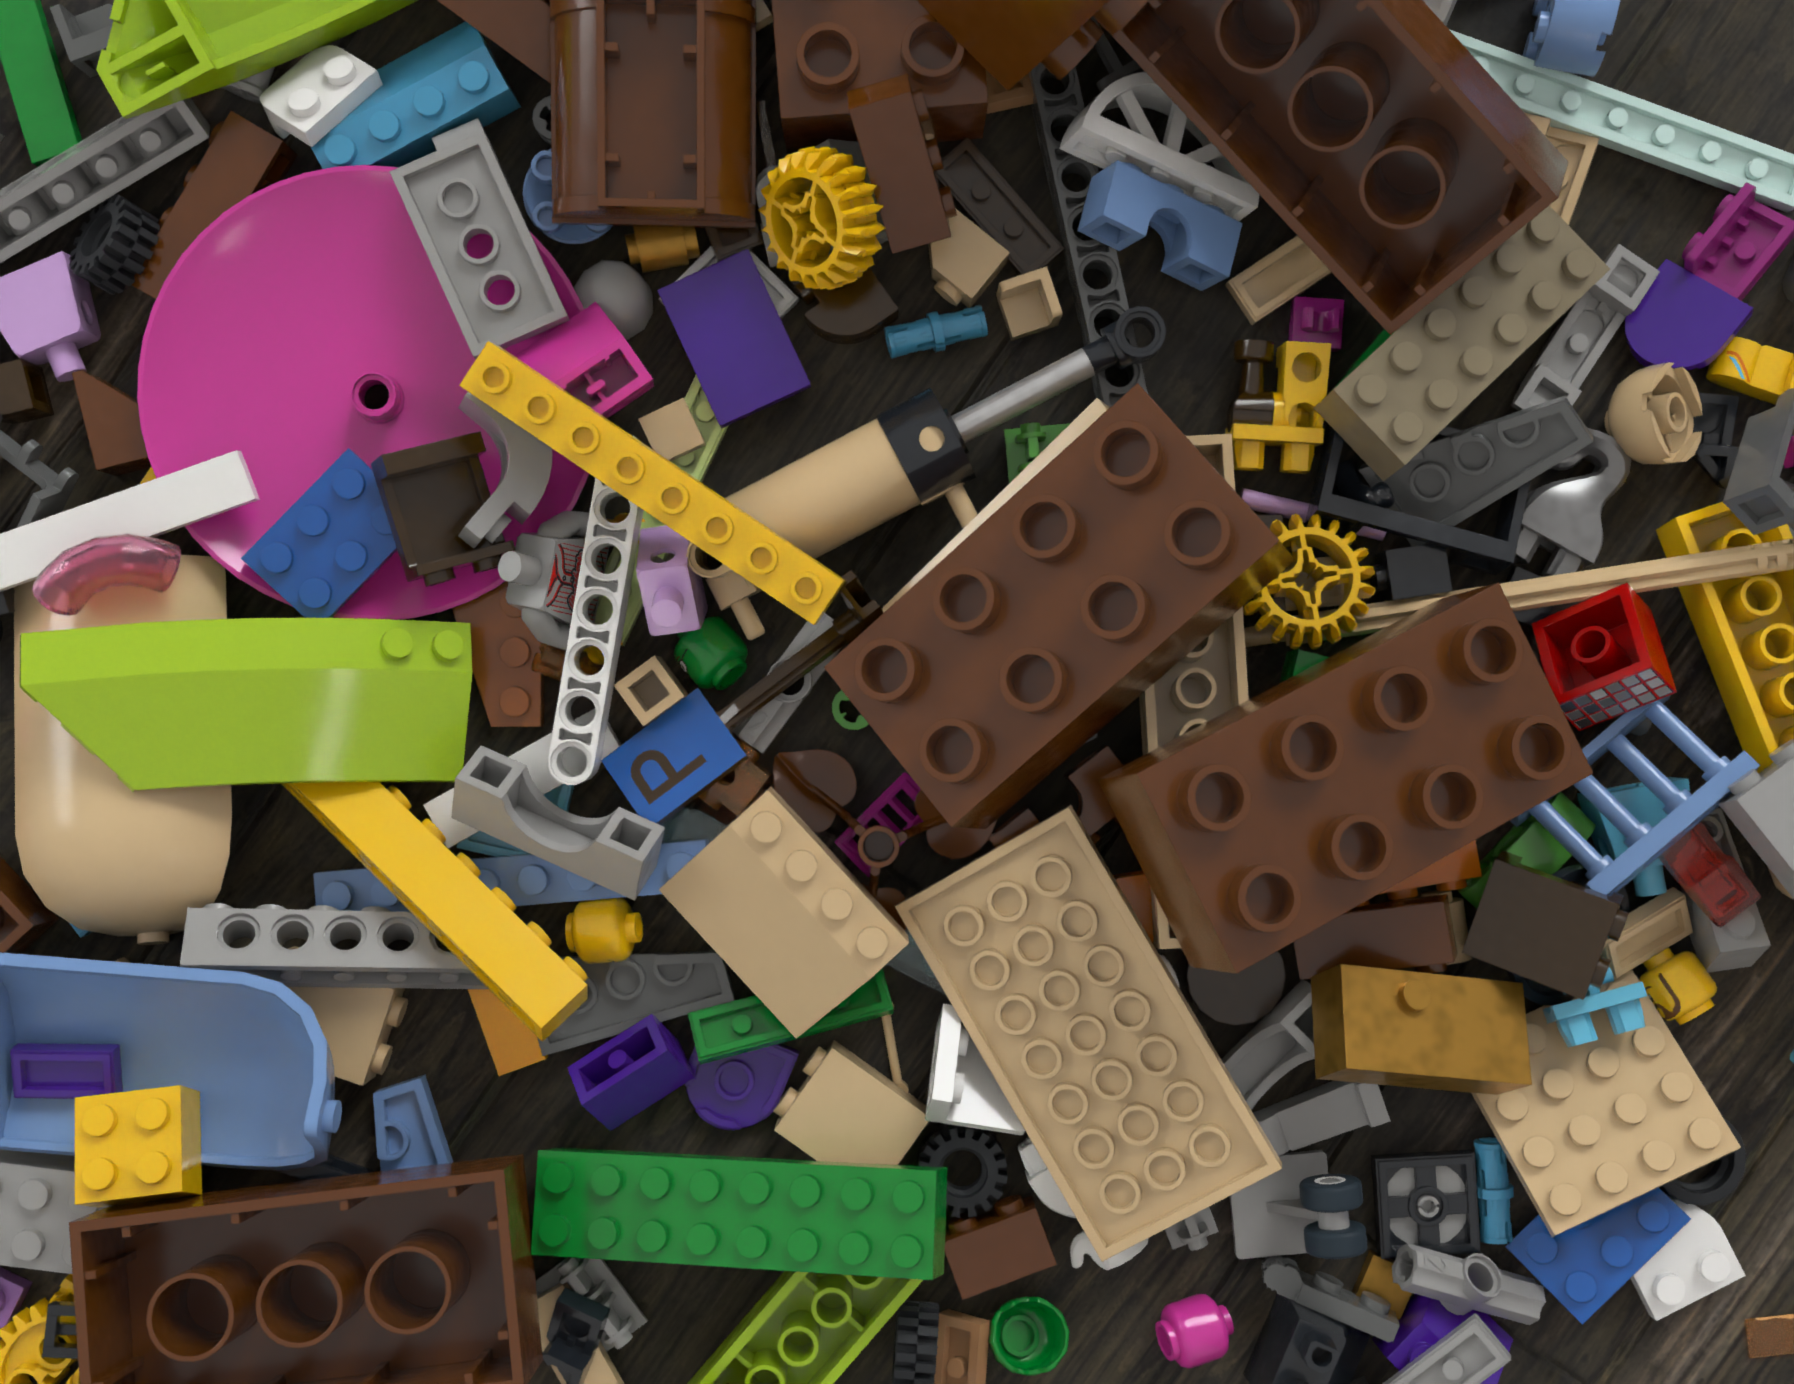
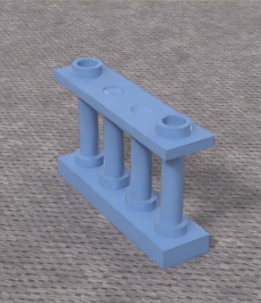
[1510,695,1760,896]

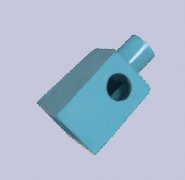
[1577,777,1690,897]

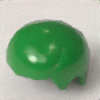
[988,1296,1070,1376]

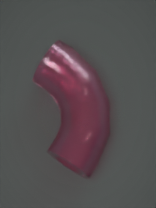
[32,533,181,616]

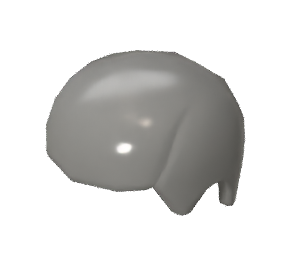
[574,260,653,340]

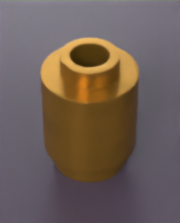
[625,226,700,273]

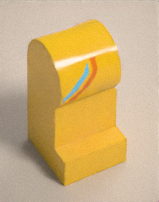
[1706,337,1794,405]

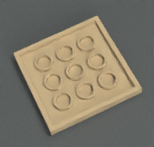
[1471,970,1741,1238]

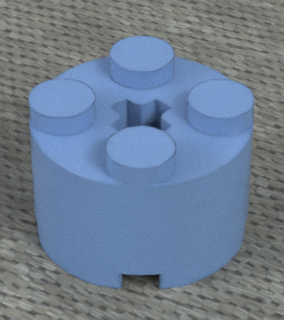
[1523,0,1620,77]

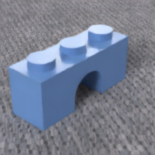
[1077,160,1242,291]

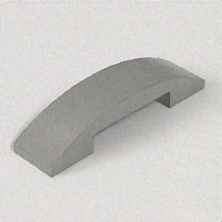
[1511,244,1660,411]

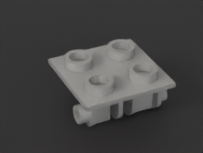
[536,1257,648,1352]

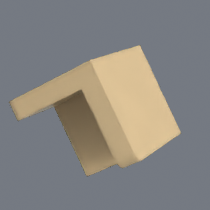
[996,266,1063,341]

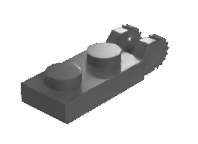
[1261,1255,1400,1343]

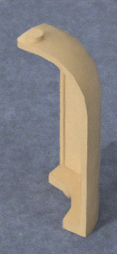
[14,554,232,945]

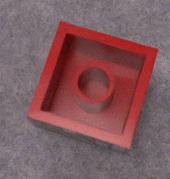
[1532,582,1677,731]

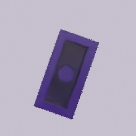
[567,1014,695,1131]

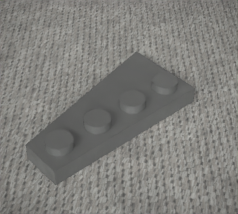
[1359,396,1593,546]
[537,951,736,1056]

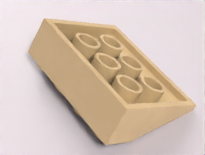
[659,786,909,1039]

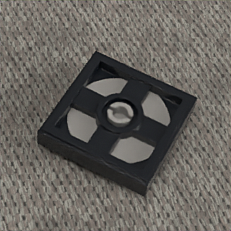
[1371,1149,1481,1259]

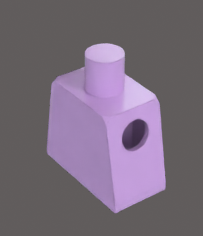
[0,251,101,382]
[636,525,708,636]

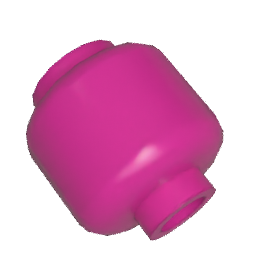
[1155,1294,1234,1368]

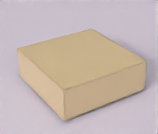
[638,398,706,462]

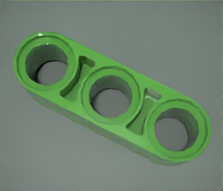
[1458,792,1596,909]

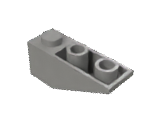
[1679,808,1771,973]

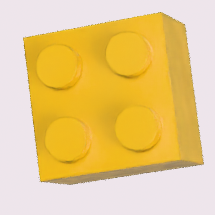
[75,1085,202,1208]

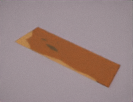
[1745,1314,1794,1359]

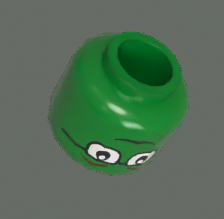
[674,616,748,690]

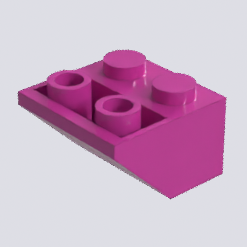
[515,302,654,418]

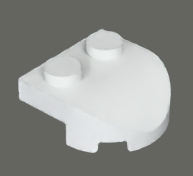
[260,45,383,147]
[1630,1194,1746,1321]

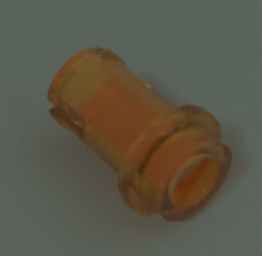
[531,643,599,682]

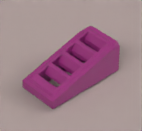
[834,771,923,877]

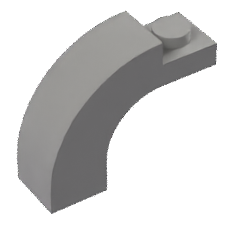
[458,392,553,549]

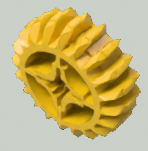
[758,146,885,290]
[1243,514,1375,650]

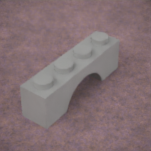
[451,745,665,901]
[1221,979,1315,1110]

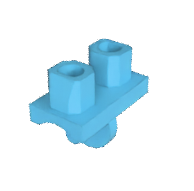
[1543,967,1647,1048]

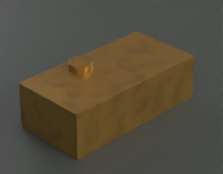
[1311,964,1532,1095]

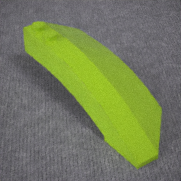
[96,0,418,119]
[20,618,473,792]

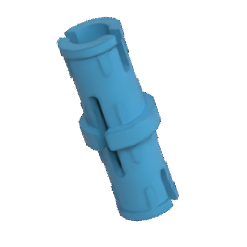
[884,305,988,359]
[1473,1137,1514,1245]

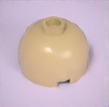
[1605,362,1703,465]

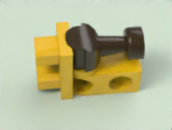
[1225,339,1332,474]

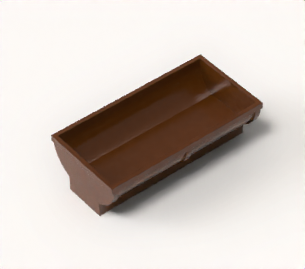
[550,0,756,229]

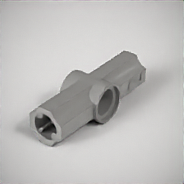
[733,613,842,754]
[1392,1243,1546,1325]

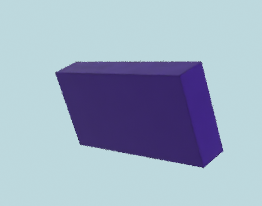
[10,1043,123,1099]

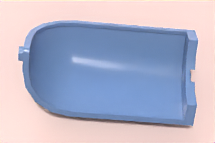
[0,952,342,1170]

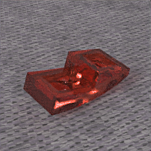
[1659,822,1762,928]

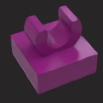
[1288,296,1344,352]

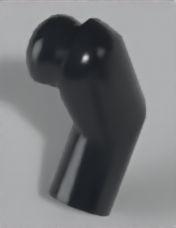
[1334,460,1395,508]

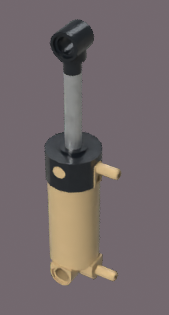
[686,306,1166,640]

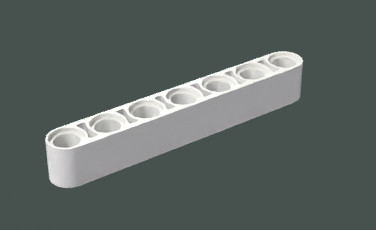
[548,436,644,785]

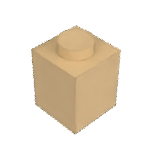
[613,655,689,726]

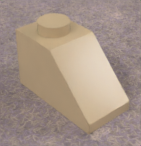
[928,209,1010,308]

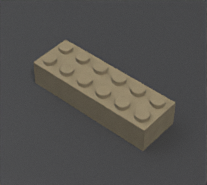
[1314,206,1610,481]

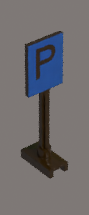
[601,570,884,825]

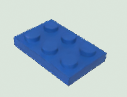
[241,448,397,618]
[1505,1187,1691,1325]

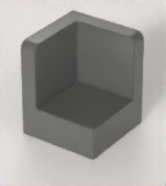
[50,4,113,78]

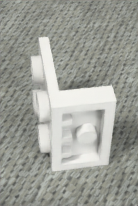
[925,1004,1025,1135]

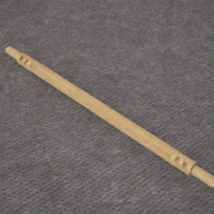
[1244,538,1794,647]

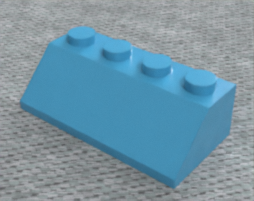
[311,21,521,169]

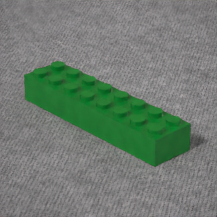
[531,1148,947,1280]

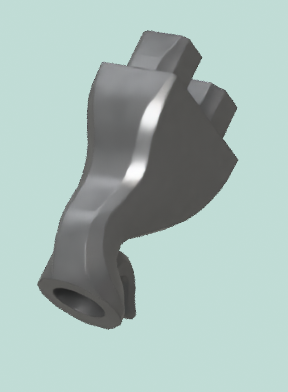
[1514,428,1631,577]

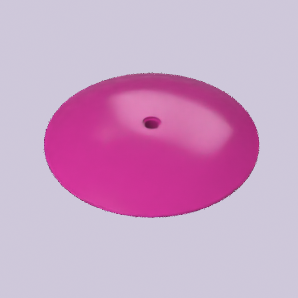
[137,165,589,620]

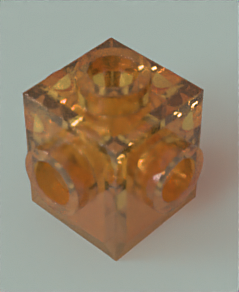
[698,737,772,816]

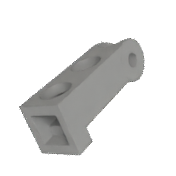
[1253,1081,1391,1156]

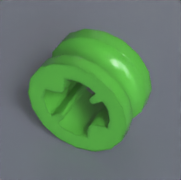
[832,690,869,730]

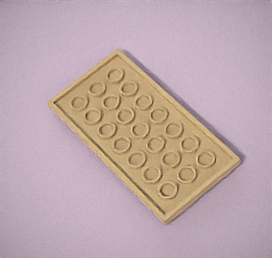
[895,805,1282,1262]

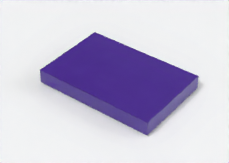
[657,249,811,429]

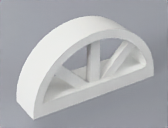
[1059,72,1259,221]

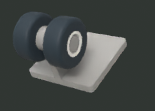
[1229,1150,1367,1259]

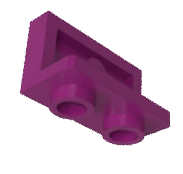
[1682,182,1794,301]

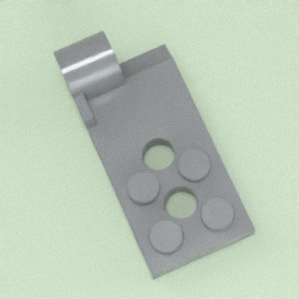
[389,118,570,359]

